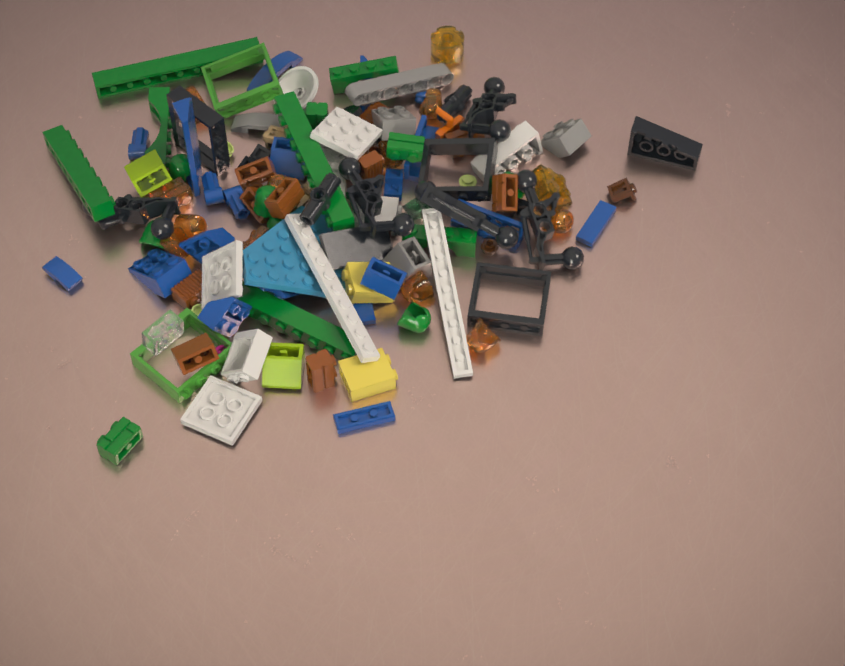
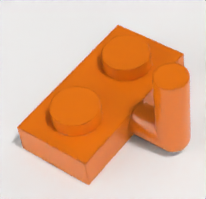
[435,107,465,139]

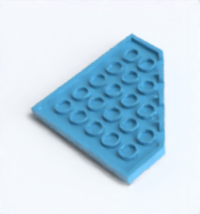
[242,206,349,298]

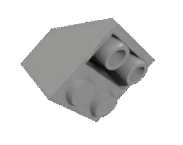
[371,106,416,141]
[541,119,592,158]
[382,236,432,289]

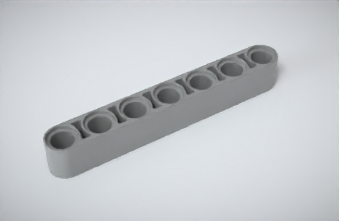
[345,63,454,106]

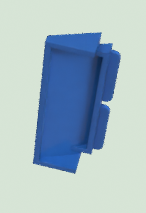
[172,97,202,197]

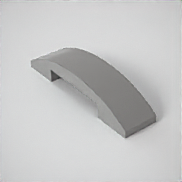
[231,113,284,133]

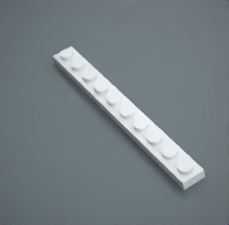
[422,208,473,379]
[284,213,380,363]

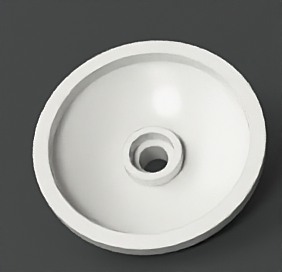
[273,66,319,109]

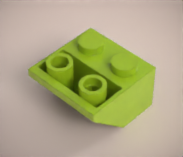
[124,149,173,197]
[262,342,305,389]

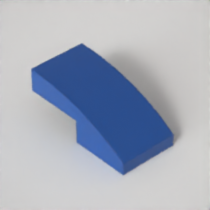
[384,168,404,201]
[42,256,83,291]

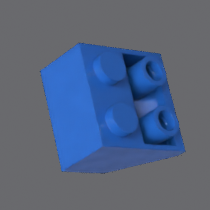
[270,137,305,181]
[179,227,235,264]
[360,257,408,300]
[197,297,252,338]

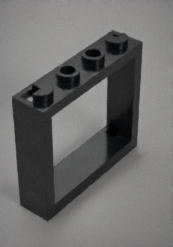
[167,85,231,176]
[418,138,498,202]
[467,262,551,336]

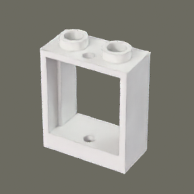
[221,329,273,384]

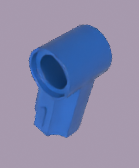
[128,127,149,160]
[201,171,224,206]
[222,185,250,220]

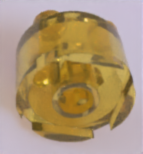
[431,26,464,64]

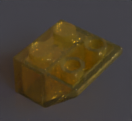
[532,164,572,209]

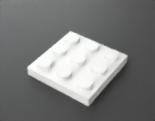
[310,107,383,161]
[201,240,243,310]
[180,375,262,446]

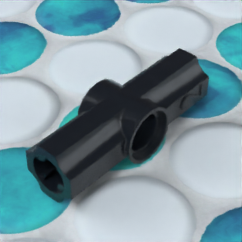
[436,84,472,123]
[299,173,341,226]

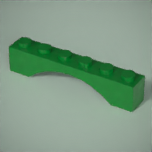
[145,87,173,171]

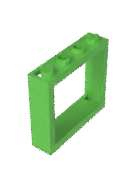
[201,42,284,119]
[130,308,232,403]

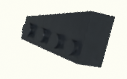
[627,116,703,171]

